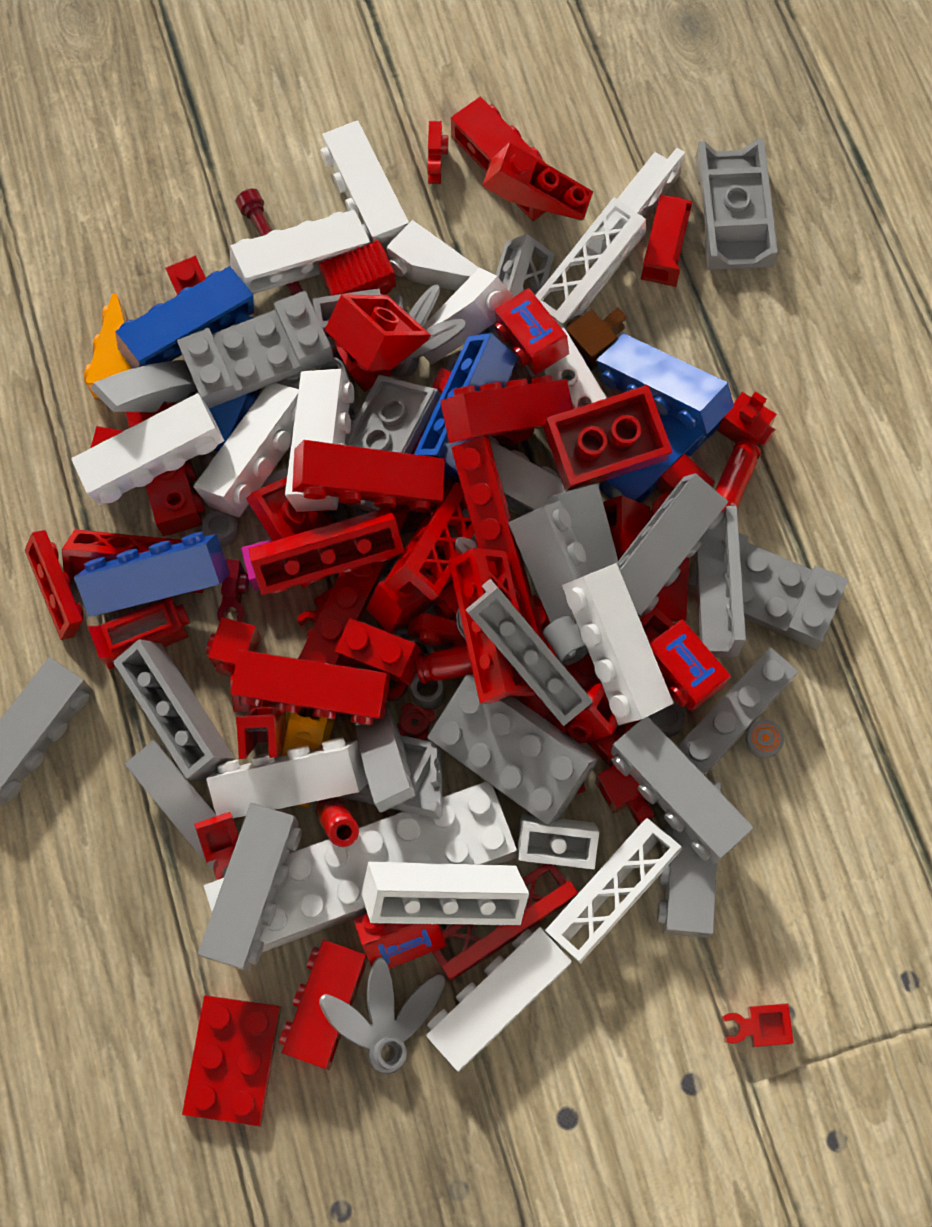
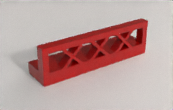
[383,482,474,601]
[62,529,205,593]
[449,548,536,704]
[432,864,578,982]

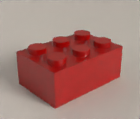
[543,385,673,492]

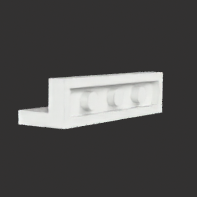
[582,148,685,256]
[535,197,646,329]
[545,818,682,964]

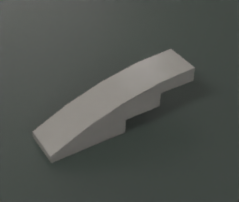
[91,360,198,412]
[355,700,415,812]
[125,740,228,877]

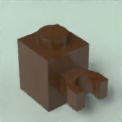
[565,308,627,371]

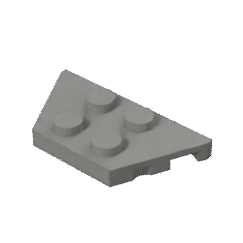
[339,736,442,819]

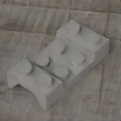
[695,139,778,270]
[177,291,334,408]
[688,533,849,650]

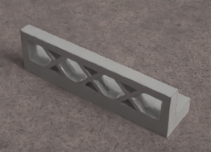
[478,233,555,370]
[695,506,746,658]
[466,579,593,726]

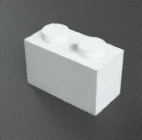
[517,814,599,869]

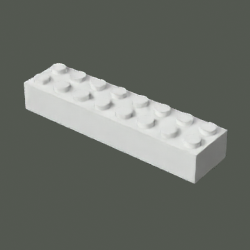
[203,781,517,952]

